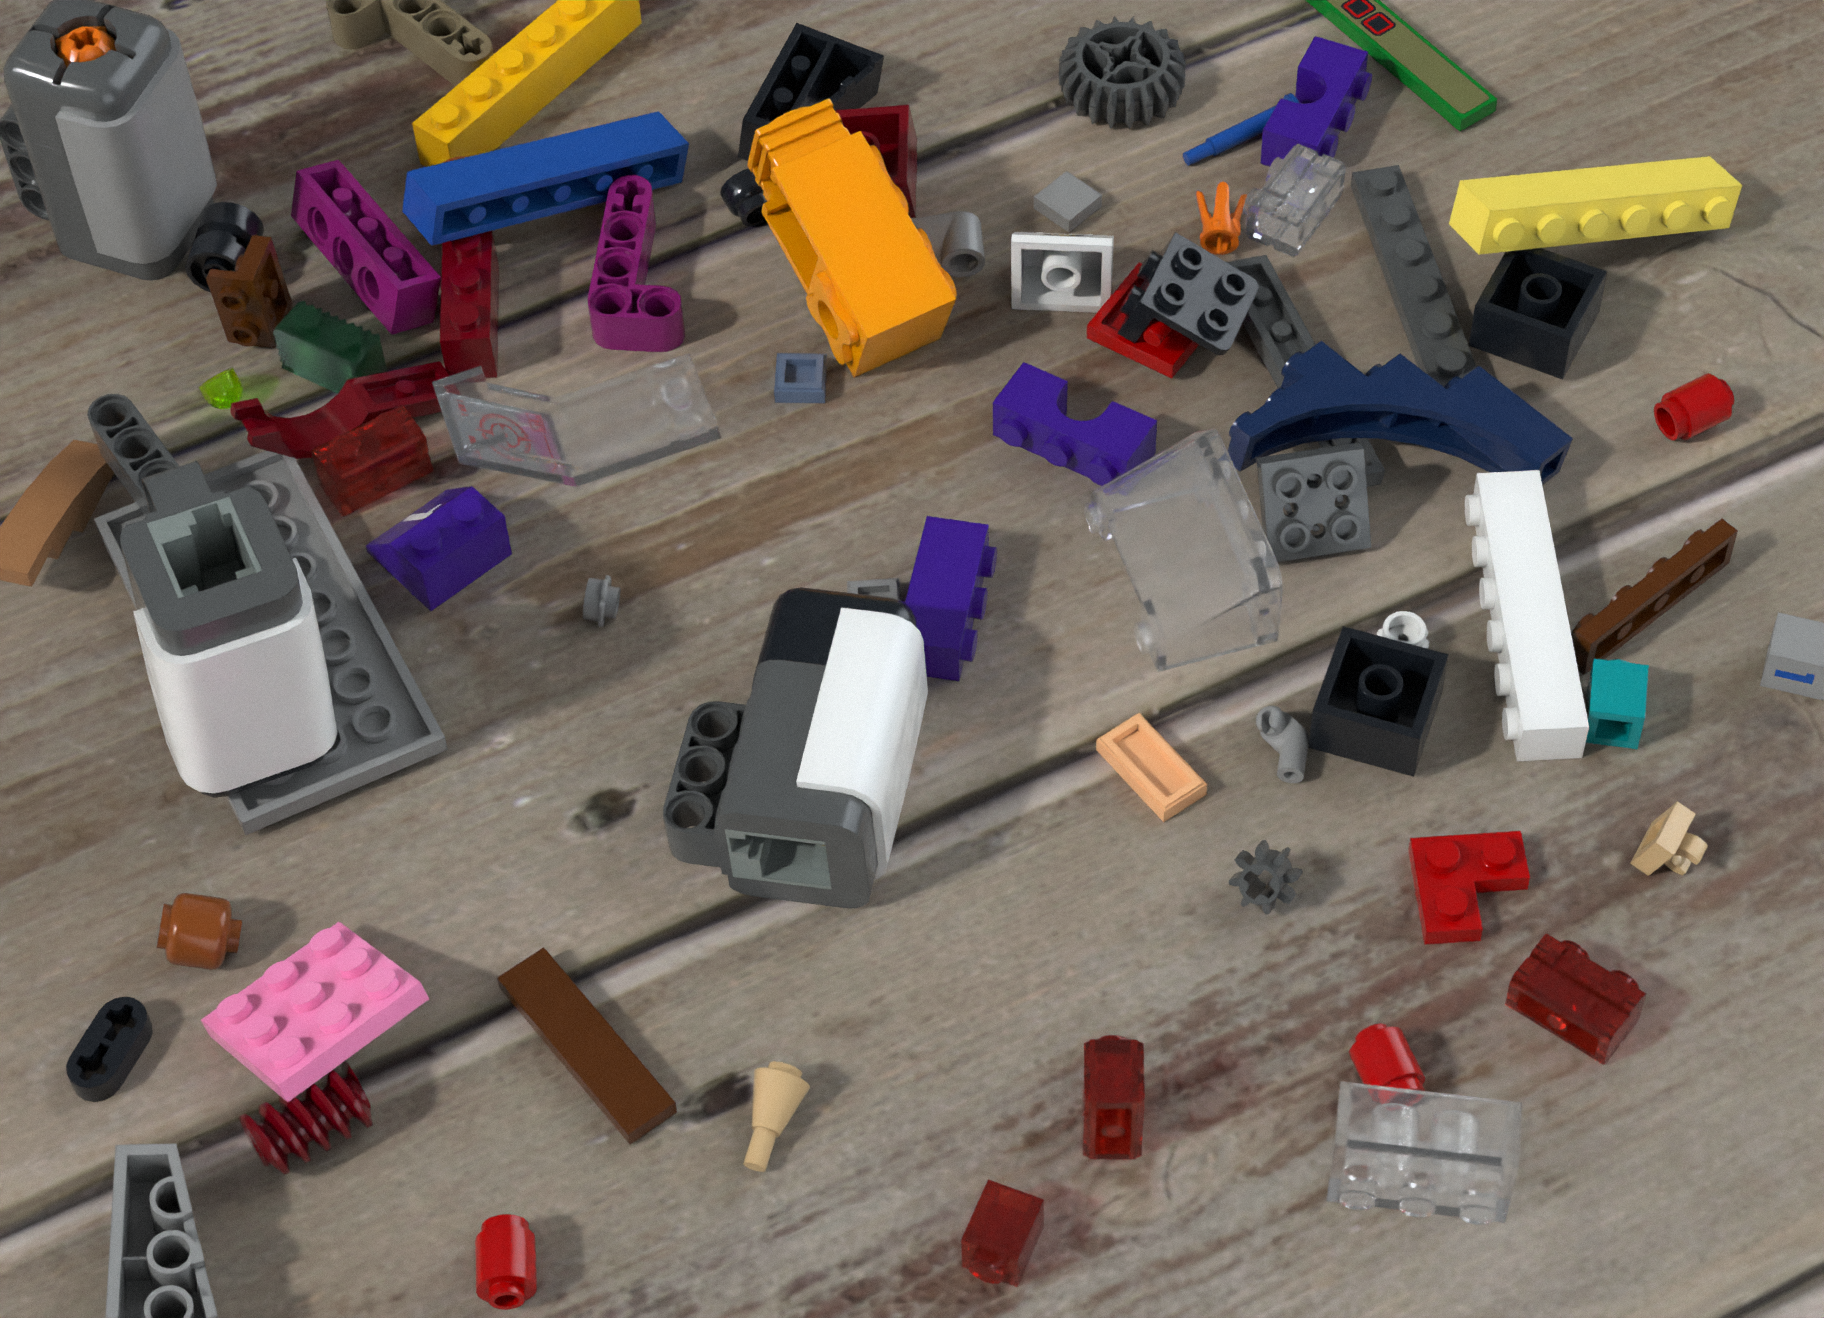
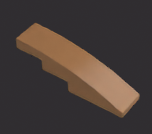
[0,440,114,587]

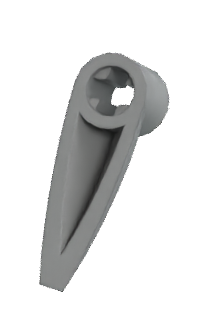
[912,211,985,277]

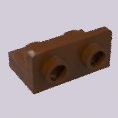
[206,235,293,348]

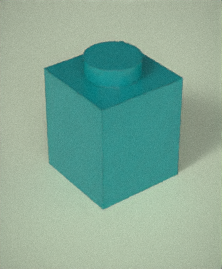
[1585,658,1649,749]

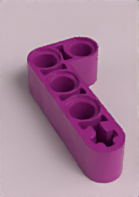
[588,175,685,352]

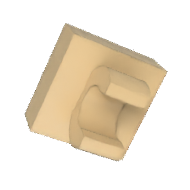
[1630,801,1708,876]

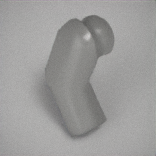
[1256,705,1309,783]

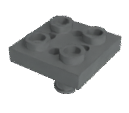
[1256,442,1372,563]

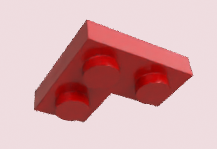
[1408,831,1530,945]

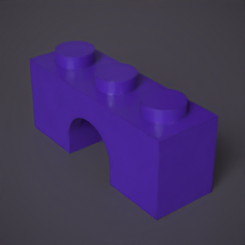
[1260,36,1372,180]
[993,362,1157,494]

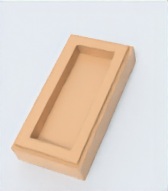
[1096,713,1207,822]

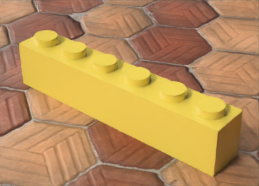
[1449,156,1742,255]

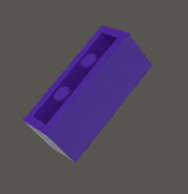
[905,516,997,681]

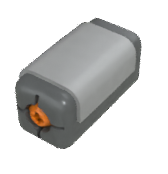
[0,0,217,281]

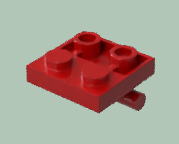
[1087,262,1199,379]

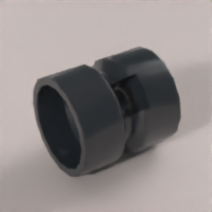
[185,202,264,292]

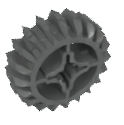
[1059,16,1186,129]

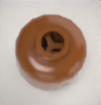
[157,893,242,970]

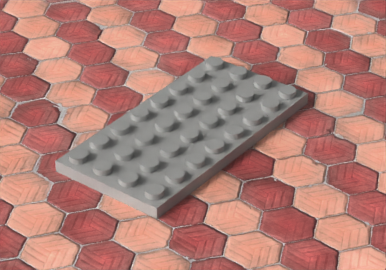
[94,451,448,835]

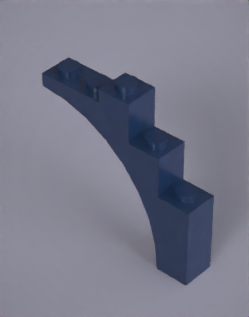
[1225,341,1573,485]

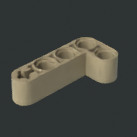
[326,0,494,86]

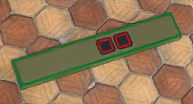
[1305,0,1497,132]

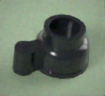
[720,169,767,227]

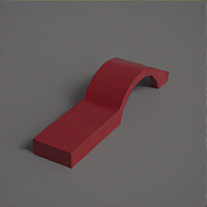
[230,361,462,459]

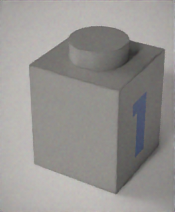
[1760,612,1824,701]

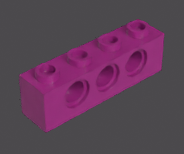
[291,159,441,335]

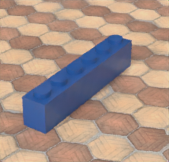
[402,111,689,246]

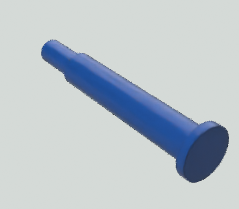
[1183,93,1299,166]

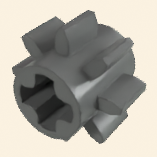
[1228,840,1303,915]

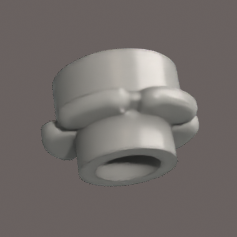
[583,575,621,627]

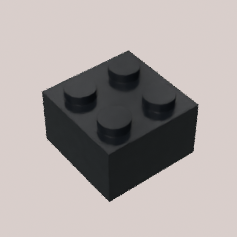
[1469,248,1607,380]
[1308,626,1449,777]

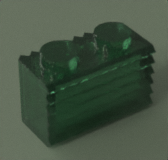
[273,301,387,393]

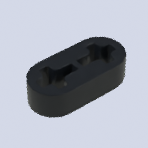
[66,997,153,1102]

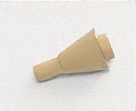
[743,1061,810,1172]

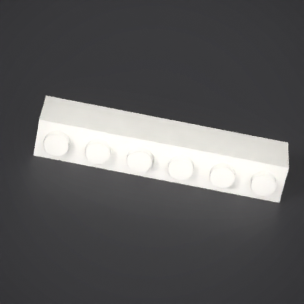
[1465,470,1589,761]

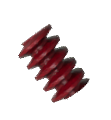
[239,1060,373,1175]

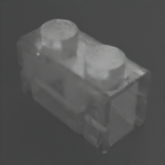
[1243,144,1346,257]

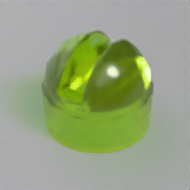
[198,367,243,409]

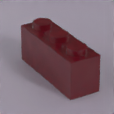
[440,230,499,380]

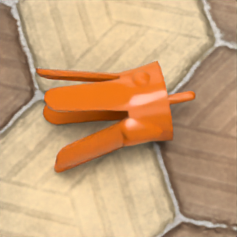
[1196,181,1247,255]

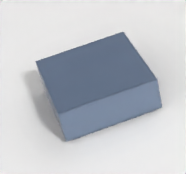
[774,353,828,403]

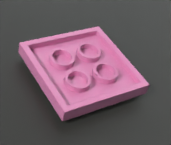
[201,922,429,1102]

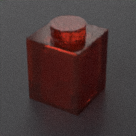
[961,1179,1044,1287]

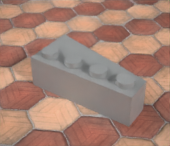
[105,1144,218,1318]

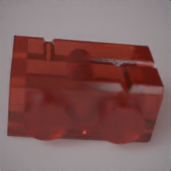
[311,405,433,517]
[1505,934,1646,1065]
[1082,1035,1145,1160]

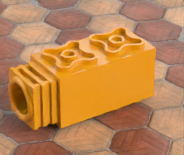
[747,98,957,378]

